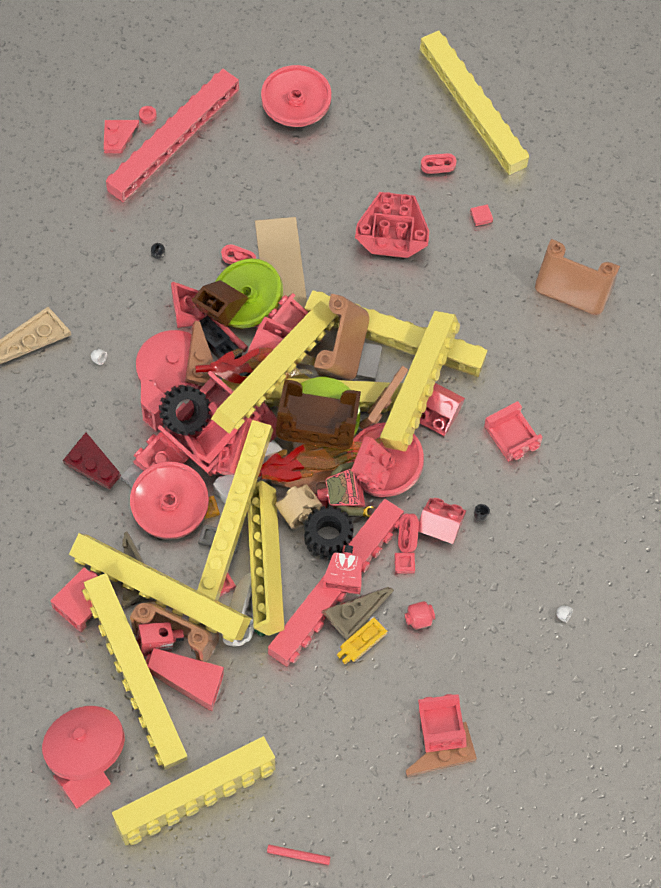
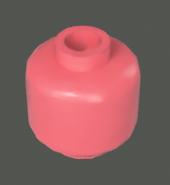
[404,601,435,630]

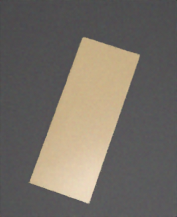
[255,217,307,308]

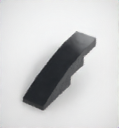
[199,315,254,376]

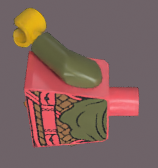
[317,462,374,518]

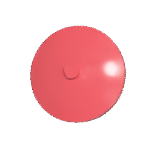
[261,65,332,127]
[136,330,203,392]
[347,423,424,497]
[130,462,209,539]
[42,706,125,780]

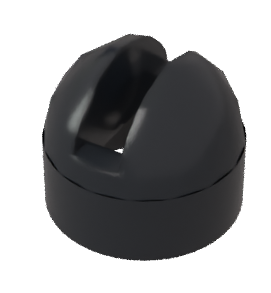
[151,243,166,259]
[474,504,490,521]

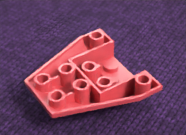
[355,192,429,258]

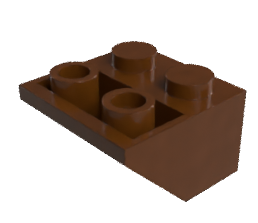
[191,280,248,327]

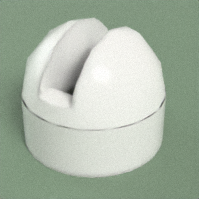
[91,349,108,365]
[557,605,573,623]

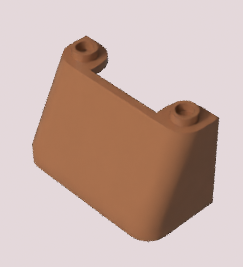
[535,239,620,315]
[314,294,369,381]
[130,601,219,662]

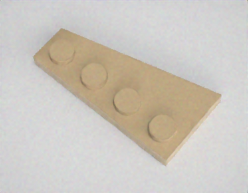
[0,307,71,364]

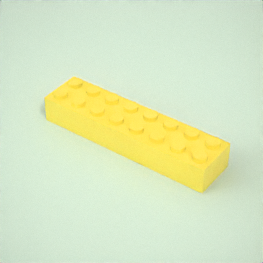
[112,736,275,845]

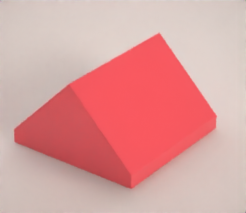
[171,282,205,328]
[53,772,111,809]

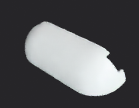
[222,572,254,647]

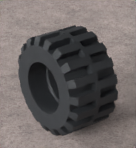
[159,385,211,436]
[304,506,354,560]

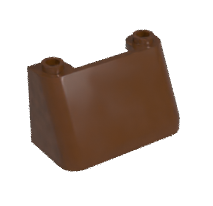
[276,379,361,450]

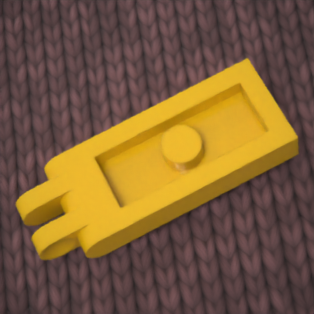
[337,618,388,664]

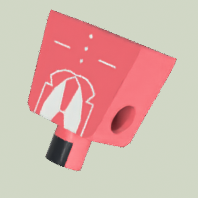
[323,545,361,595]
[136,622,184,657]

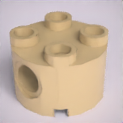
[275,485,322,529]

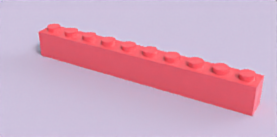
[106,69,239,202]
[268,499,404,667]

